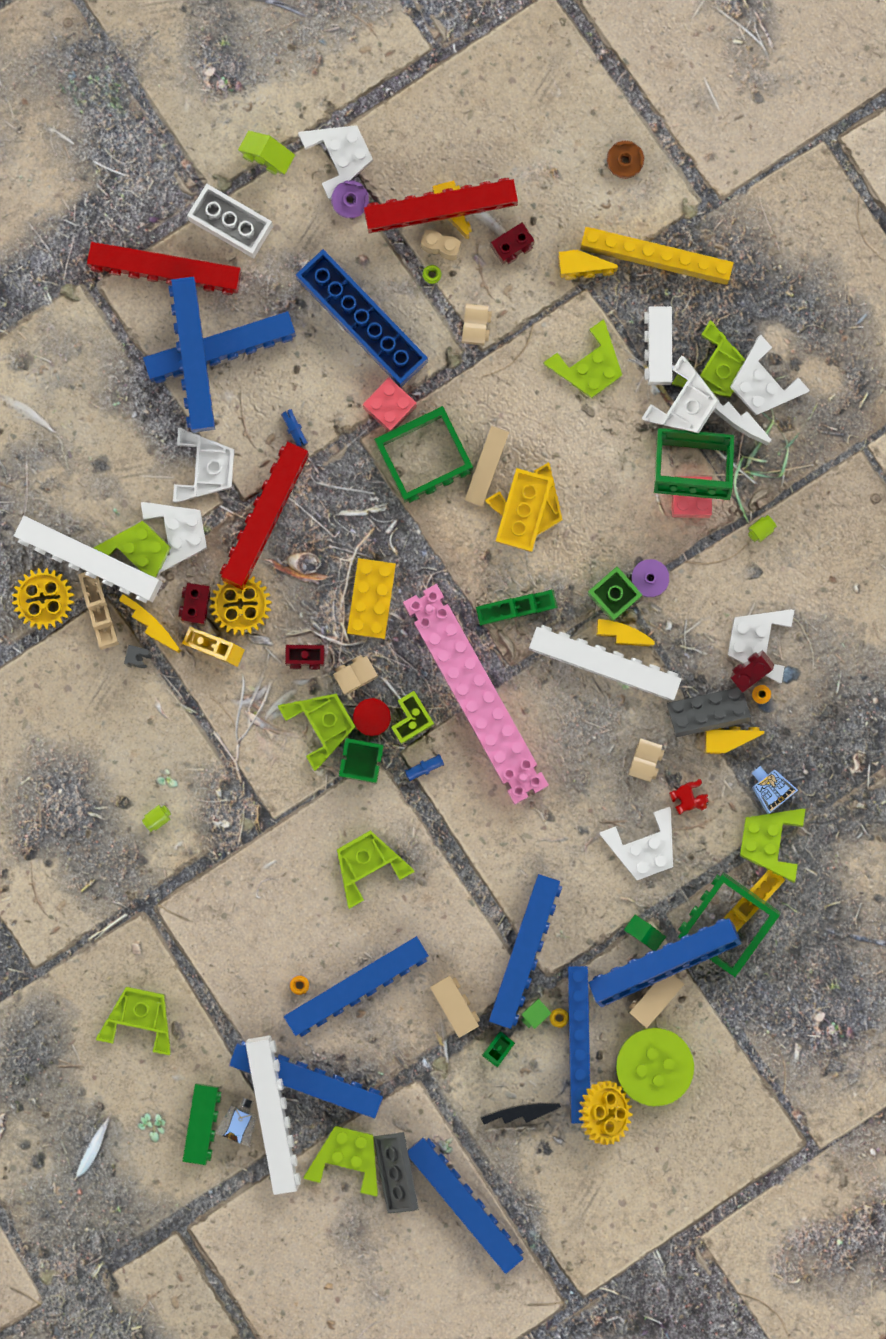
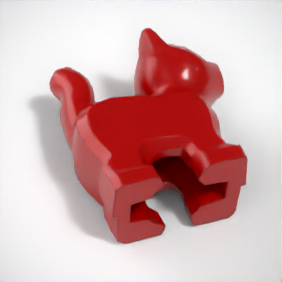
[669,779,709,815]

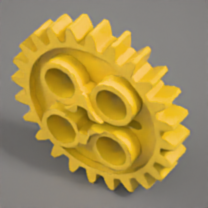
[12,568,75,630]
[210,576,272,636]
[579,1081,633,1145]

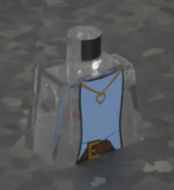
[215,1097,257,1147]

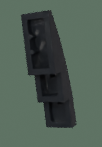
[481,1102,561,1125]

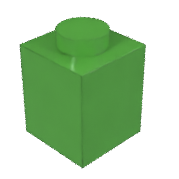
[521,999,551,1029]

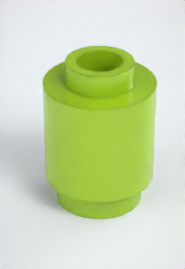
[748,515,777,543]
[142,804,171,832]

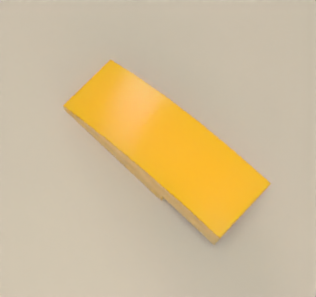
[596,619,655,647]

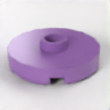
[331,180,369,218]
[631,559,669,597]

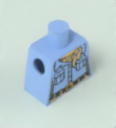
[752,766,798,814]

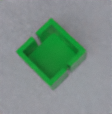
[339,738,384,784]

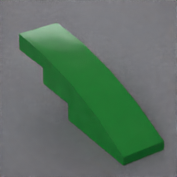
[476,589,558,626]

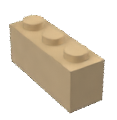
[628,975,685,1028]
[430,976,480,1038]

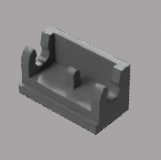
[124,645,153,668]

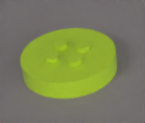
[616,1028,694,1106]

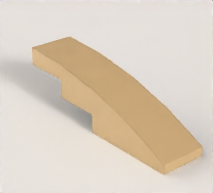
[465,426,509,507]
[78,572,119,650]

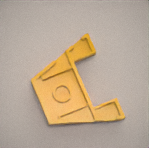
[485,462,563,536]

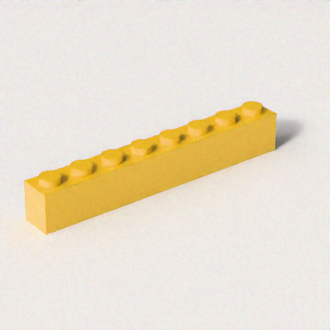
[580,227,734,285]

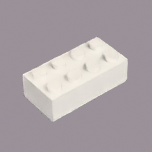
[187,183,273,259]

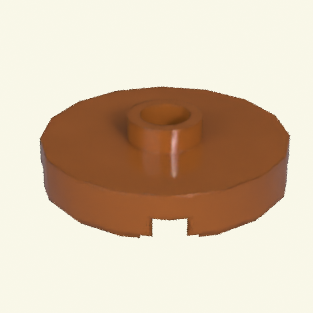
[606,140,644,179]

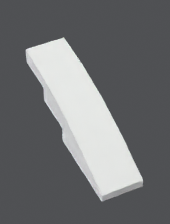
[713,401,771,445]

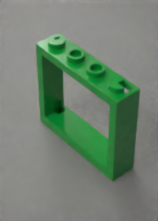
[374,406,473,503]
[654,428,734,500]
[678,872,781,977]

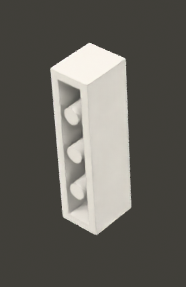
[644,306,672,385]

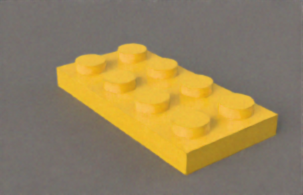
[495,468,553,552]
[347,558,396,639]

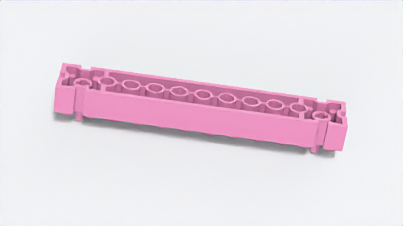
[403,584,549,805]

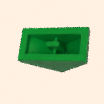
[624,915,666,951]
[482,1031,515,1067]

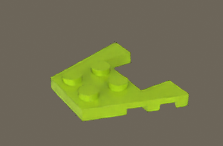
[543,319,622,399]
[672,320,746,398]
[93,521,171,578]
[278,693,355,771]
[740,809,806,883]
[337,830,415,909]
[96,987,171,1056]
[304,1126,378,1197]

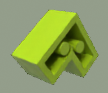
[238,130,295,175]
[391,691,434,745]

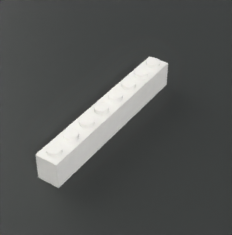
[14,515,162,603]
[528,625,681,702]
[246,1035,301,1195]

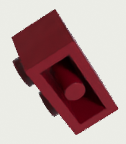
[490,222,535,265]
[178,583,211,626]
[285,645,325,670]
[731,650,774,693]

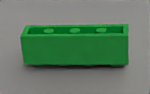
[182,1083,222,1165]

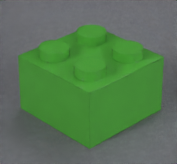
[587,567,642,621]

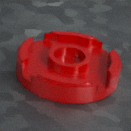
[353,698,391,736]

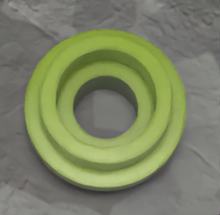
[423,265,441,284]

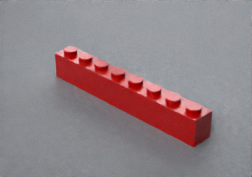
[364,178,518,234]
[87,242,242,295]
[220,441,309,590]

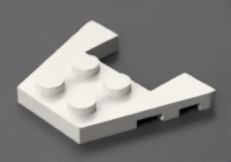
[298,125,373,200]
[730,335,810,415]
[642,355,719,433]
[173,428,235,503]
[141,502,207,575]
[727,609,794,684]
[599,807,673,881]

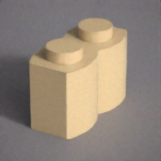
[421,230,461,260]
[462,304,492,346]
[333,655,378,696]
[628,738,664,782]

